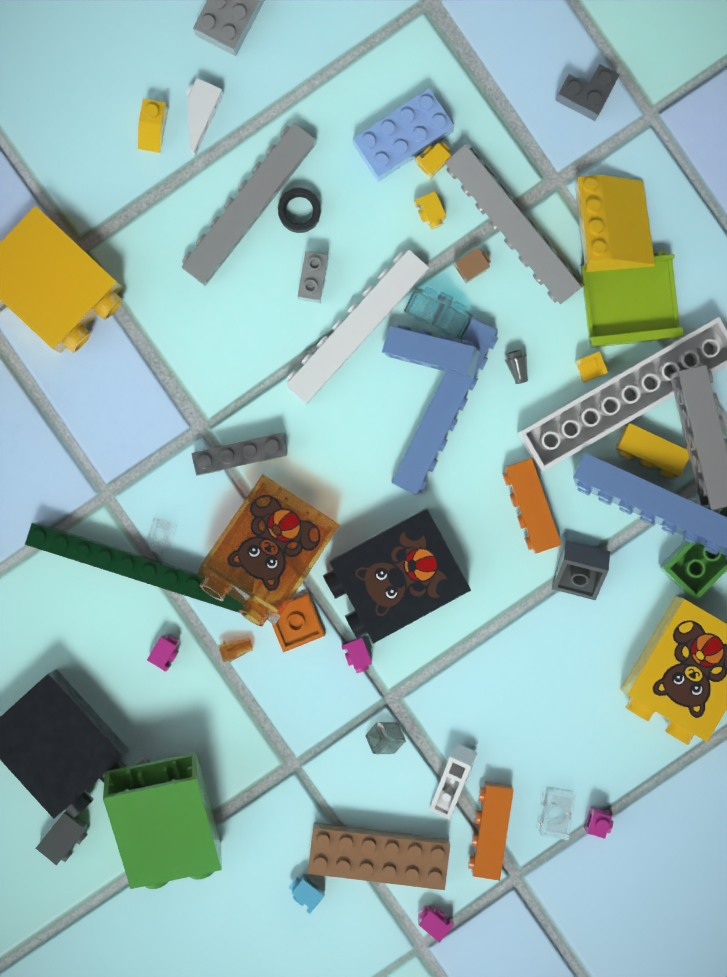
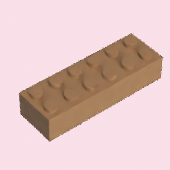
[307,823,450,890]

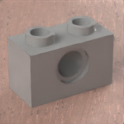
[297,251,329,304]

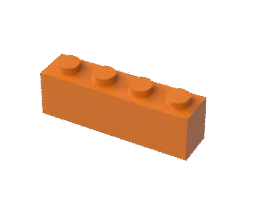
[502,458,562,554]
[468,782,514,881]

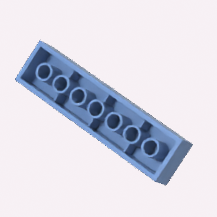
[573,453,727,560]

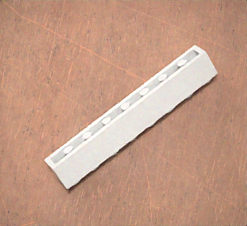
[286,250,429,405]

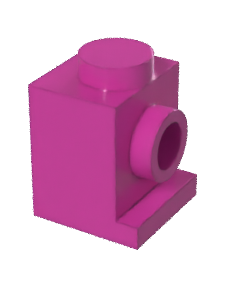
[147,634,180,672]
[341,637,372,673]
[584,807,614,839]
[417,905,454,943]

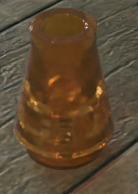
[218,638,253,663]

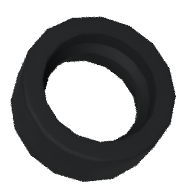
[277,187,321,233]

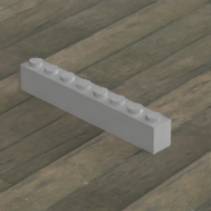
[181,123,316,287]
[445,144,584,305]

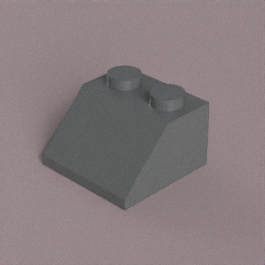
[552,540,610,601]

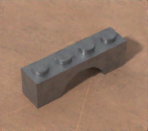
[191,433,287,476]

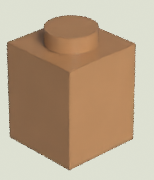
[454,247,491,284]

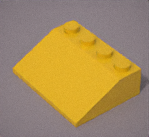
[575,175,655,272]

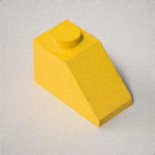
[137,98,169,153]

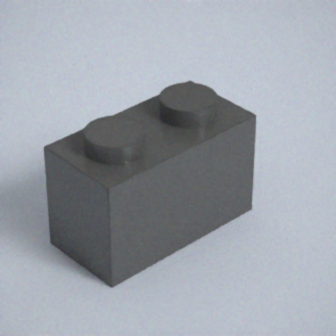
[35,811,89,866]

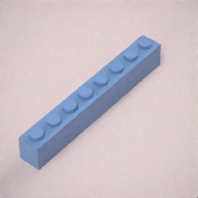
[391,318,498,495]

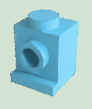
[288,874,325,914]

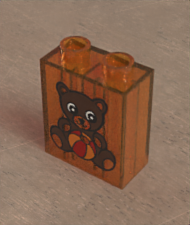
[197,474,340,627]

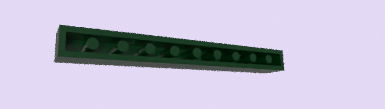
[25,522,253,614]

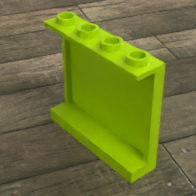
[580,251,684,348]

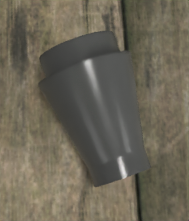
[505,349,528,384]

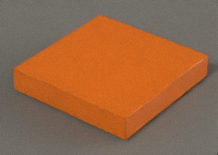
[266,593,325,653]

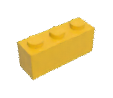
[614,423,689,479]

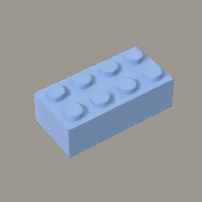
[353,88,455,182]

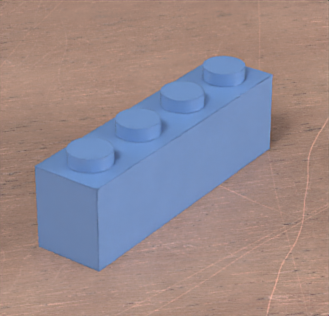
[382,325,480,378]

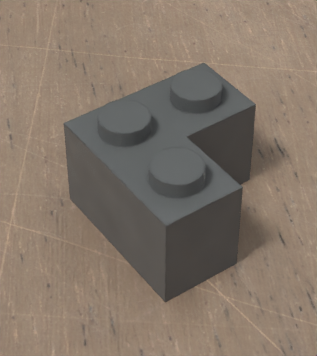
[555,64,620,121]

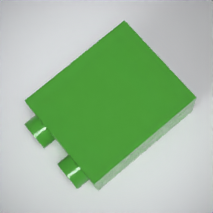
[103,752,222,889]

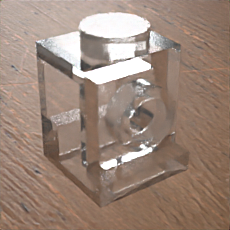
[146,517,177,553]

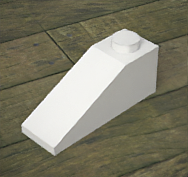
[186,78,224,156]
[429,743,478,820]

